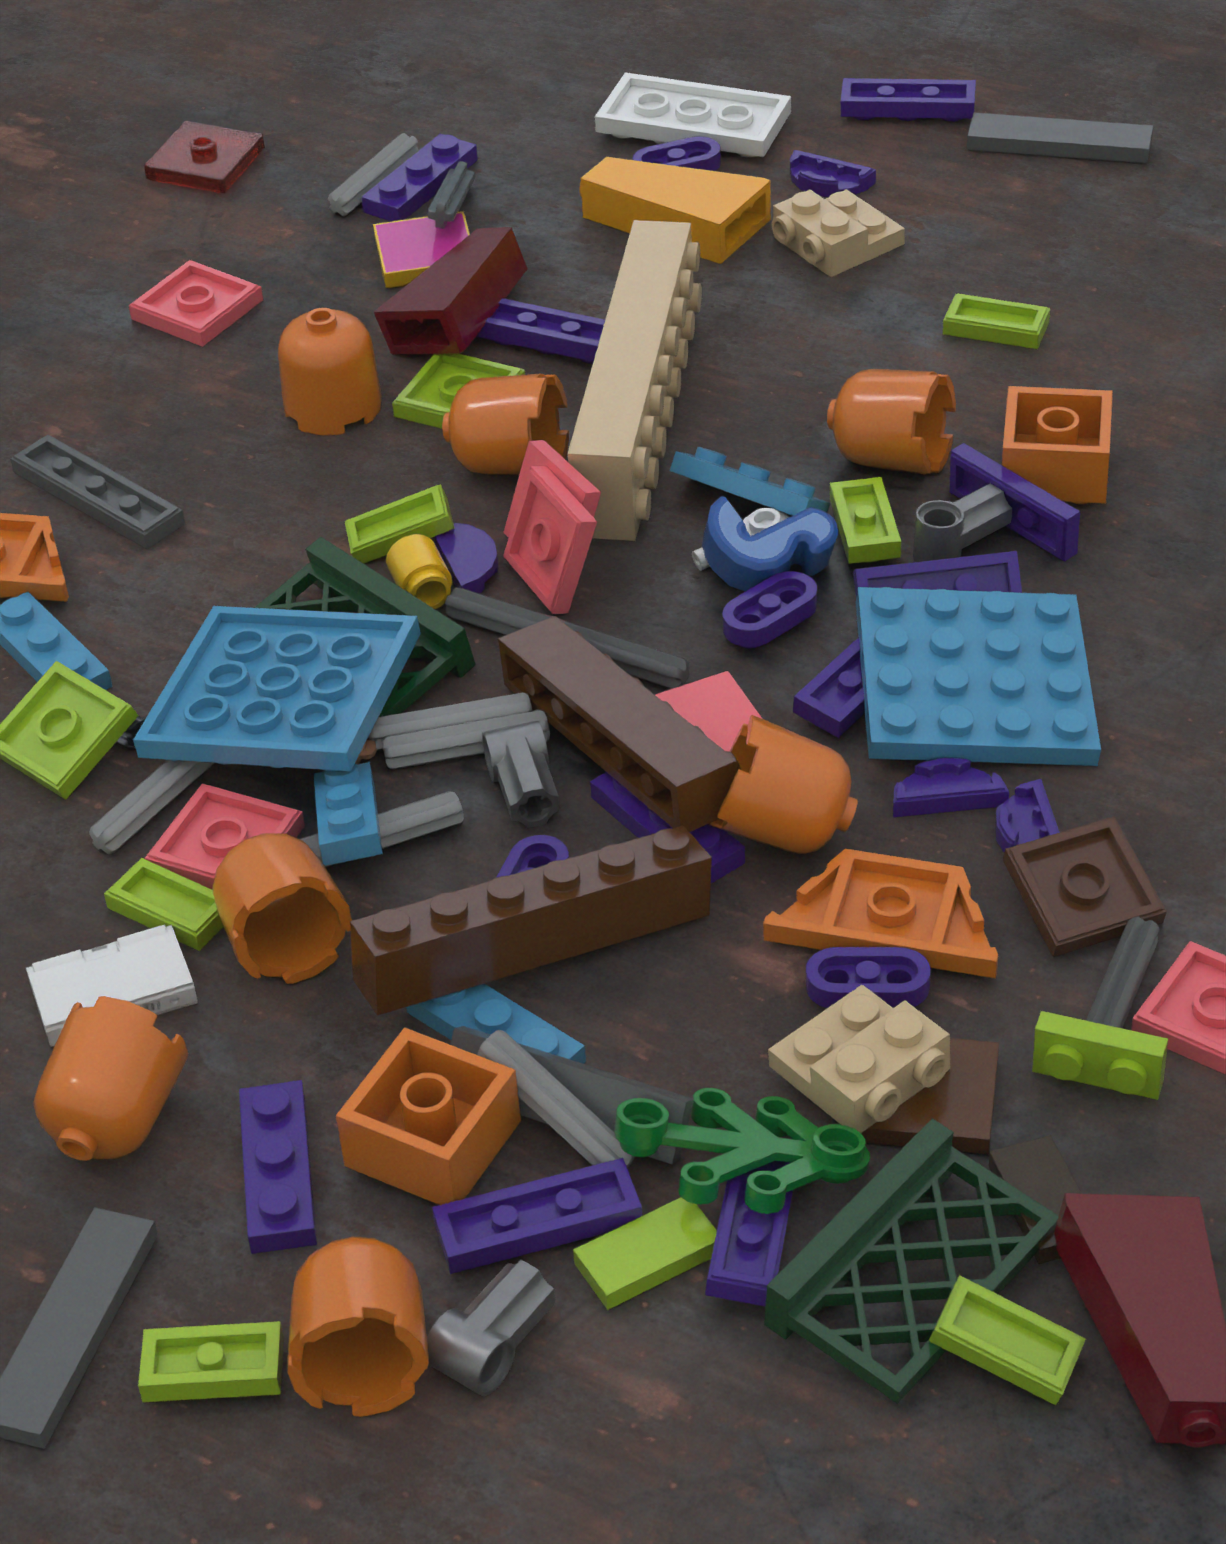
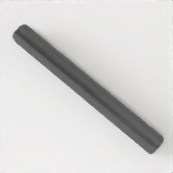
[445,587,690,689]

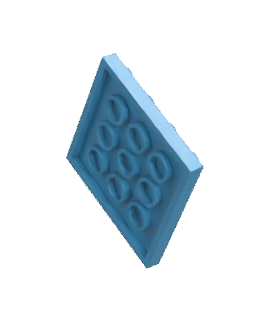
[856,587,1101,766]
[133,606,421,771]

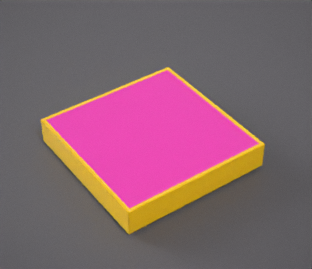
[373,211,470,288]

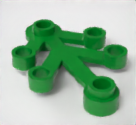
[614,1088,870,1214]

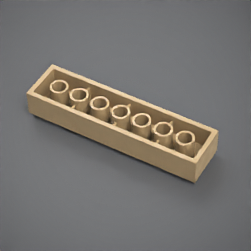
[568,220,702,541]

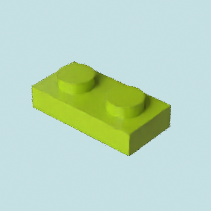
[830,477,901,564]
[1032,1011,1168,1100]
[138,1321,284,1402]

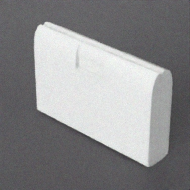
[26,924,198,1048]

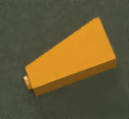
[579,157,771,264]

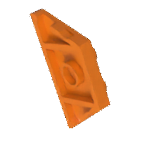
[0,513,69,602]
[763,849,998,978]

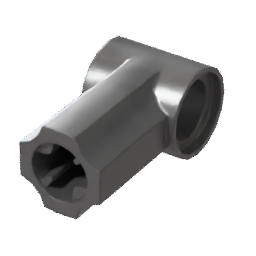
[913,483,1012,562]
[482,721,560,828]
[427,1260,555,1396]

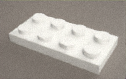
[595,73,791,157]

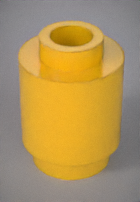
[386,534,452,609]

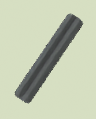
[427,162,475,229]
[1086,916,1160,1028]

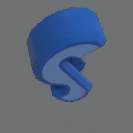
[702,496,838,591]

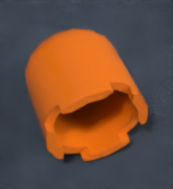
[278,308,382,436]
[827,369,956,475]
[442,374,569,475]
[709,715,858,854]
[213,833,352,984]
[34,996,189,1161]
[287,1237,429,1417]

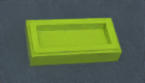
[943,293,1050,349]
[345,484,455,564]
[104,858,224,951]
[573,1197,717,1310]
[929,1275,1086,1405]

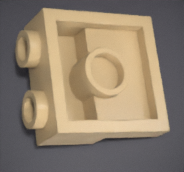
[772,189,905,277]
[768,985,950,1133]

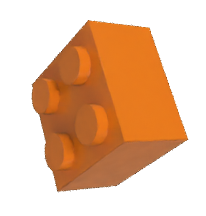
[1002,386,1113,504]
[336,1027,521,1205]

